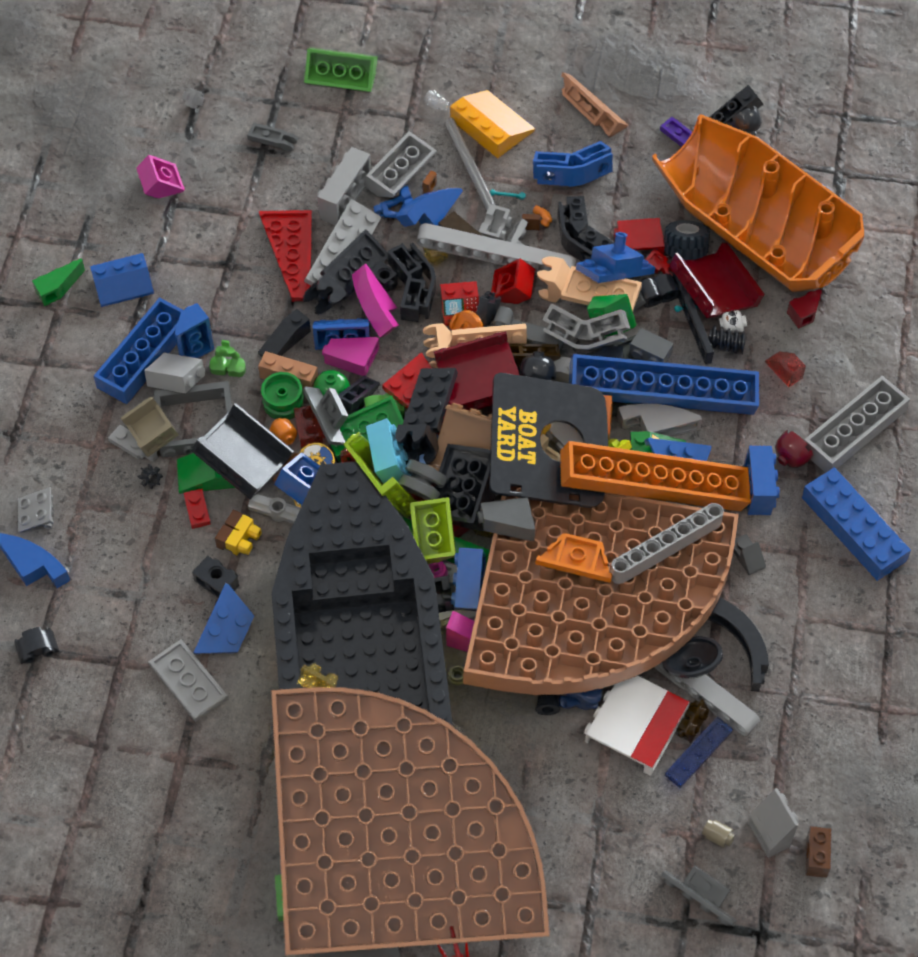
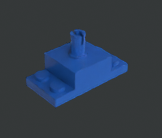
[576,232,655,283]

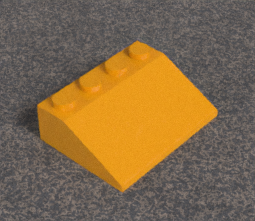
[450,90,535,158]

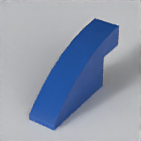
[395,188,463,227]
[0,533,70,588]

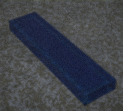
[664,717,733,788]

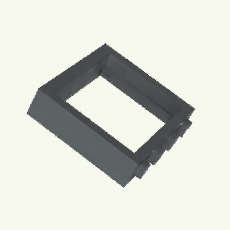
[154,381,232,458]

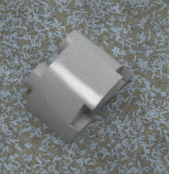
[479,204,512,241]

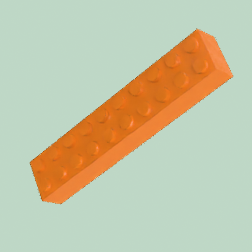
[560,441,751,512]

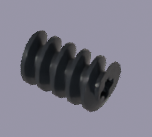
[708,325,747,355]

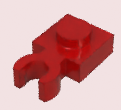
[645,249,673,275]

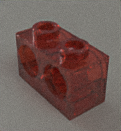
[294,406,326,450]

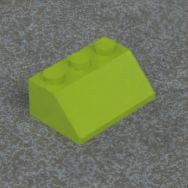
[410,497,456,564]

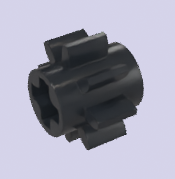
[138,464,163,489]

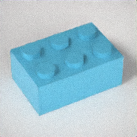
[366,418,411,484]

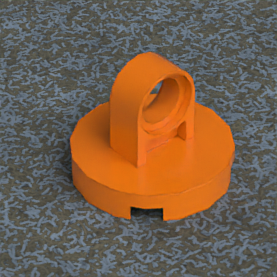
[449,310,485,330]

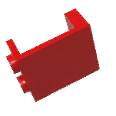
[613,218,665,255]

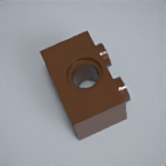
[805,827,831,878]

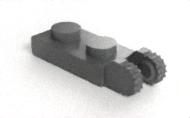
[247,123,298,152]

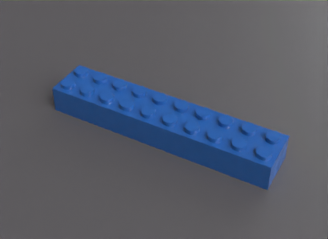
[569,354,759,415]

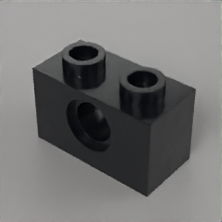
[192,555,239,598]

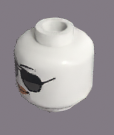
[719,310,747,334]

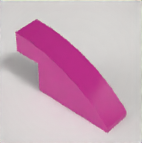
[352,264,399,337]

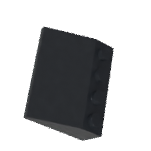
[434,444,496,531]

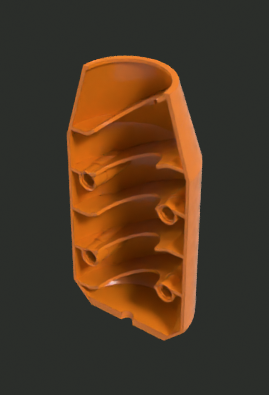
[652,114,864,292]

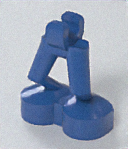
[373,186,413,218]

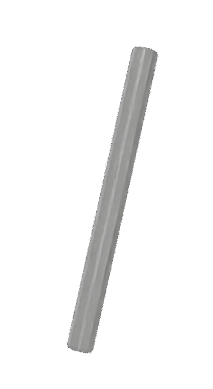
[445,118,495,210]

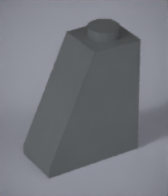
[477,497,535,541]

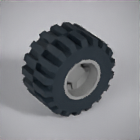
[664,220,710,260]

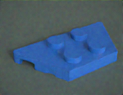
[644,438,712,461]
[193,583,254,655]

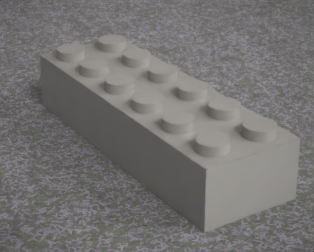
[804,376,910,473]

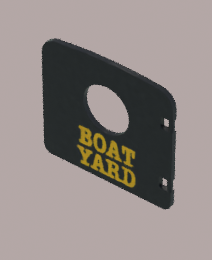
[489,373,608,508]

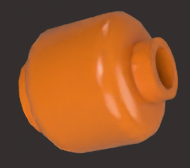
[269,418,297,446]

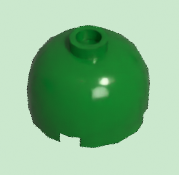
[313,370,350,396]

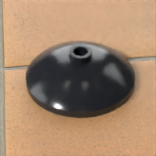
[662,636,723,679]

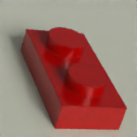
[183,489,211,529]

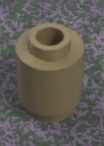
[702,819,735,848]

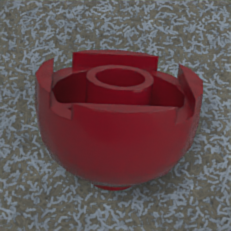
[775,430,814,468]

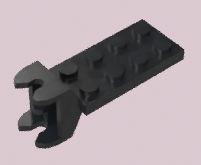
[303,229,388,315]
[395,368,458,465]

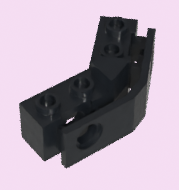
[557,196,614,262]
[387,243,436,322]

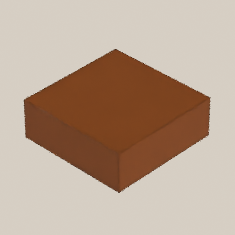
[422,171,437,194]

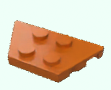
[535,533,612,583]

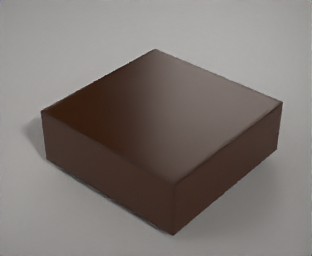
[522,214,540,230]

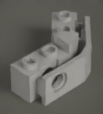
[542,304,630,351]

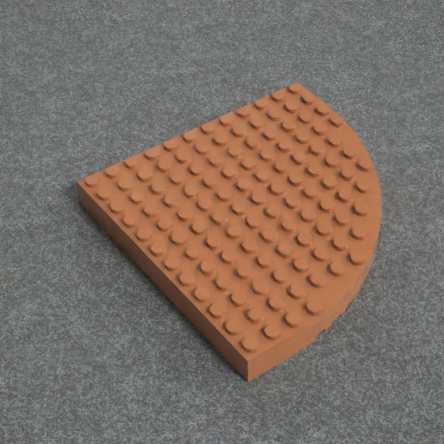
[463,486,739,695]
[272,687,549,955]

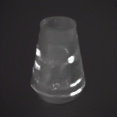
[424,90,450,112]

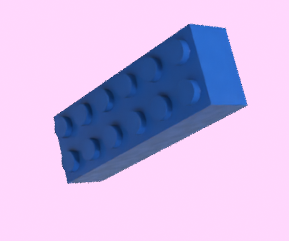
[94,297,183,404]
[802,467,911,581]

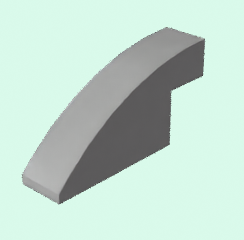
[617,404,702,437]

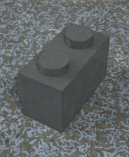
[629,328,674,363]

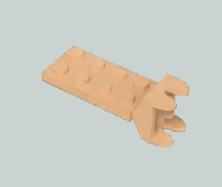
[537,257,642,311]
[423,323,527,368]

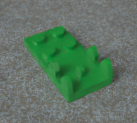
[331,396,404,463]

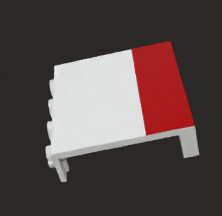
[584,676,689,776]

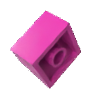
[136,155,185,199]

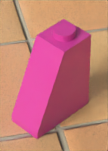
[322,337,380,376]
[446,611,474,652]

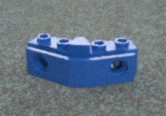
[533,141,613,187]

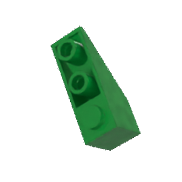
[32,258,85,306]

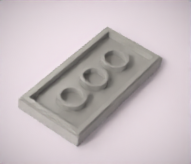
[148,639,228,722]

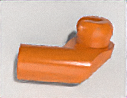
[533,205,552,227]

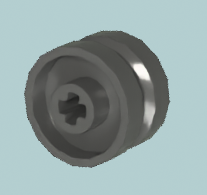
[399,459,448,500]

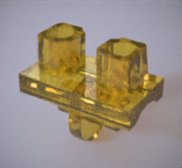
[298,663,338,688]

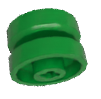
[261,372,304,419]

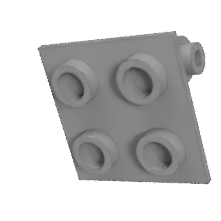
[18,487,54,533]

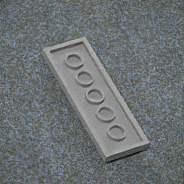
[304,199,381,285]

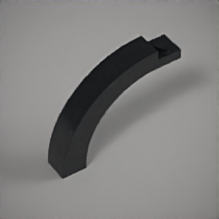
[707,598,769,691]

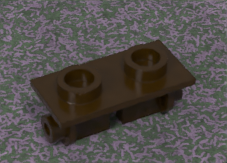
[676,699,709,744]

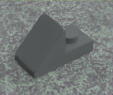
[733,534,766,575]

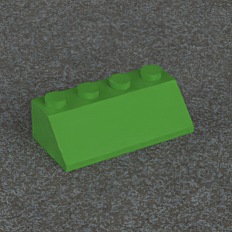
[304,48,378,92]

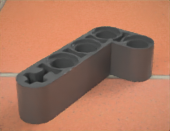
[492,306,564,353]

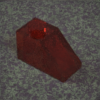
[765,351,806,387]

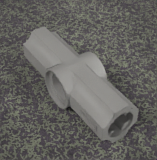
[248,494,301,524]

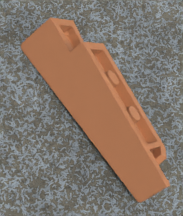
[562,72,628,137]

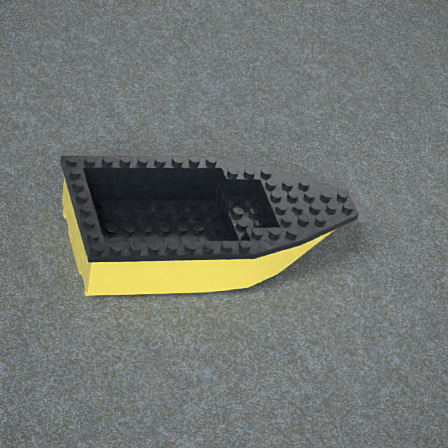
[271,461,453,726]

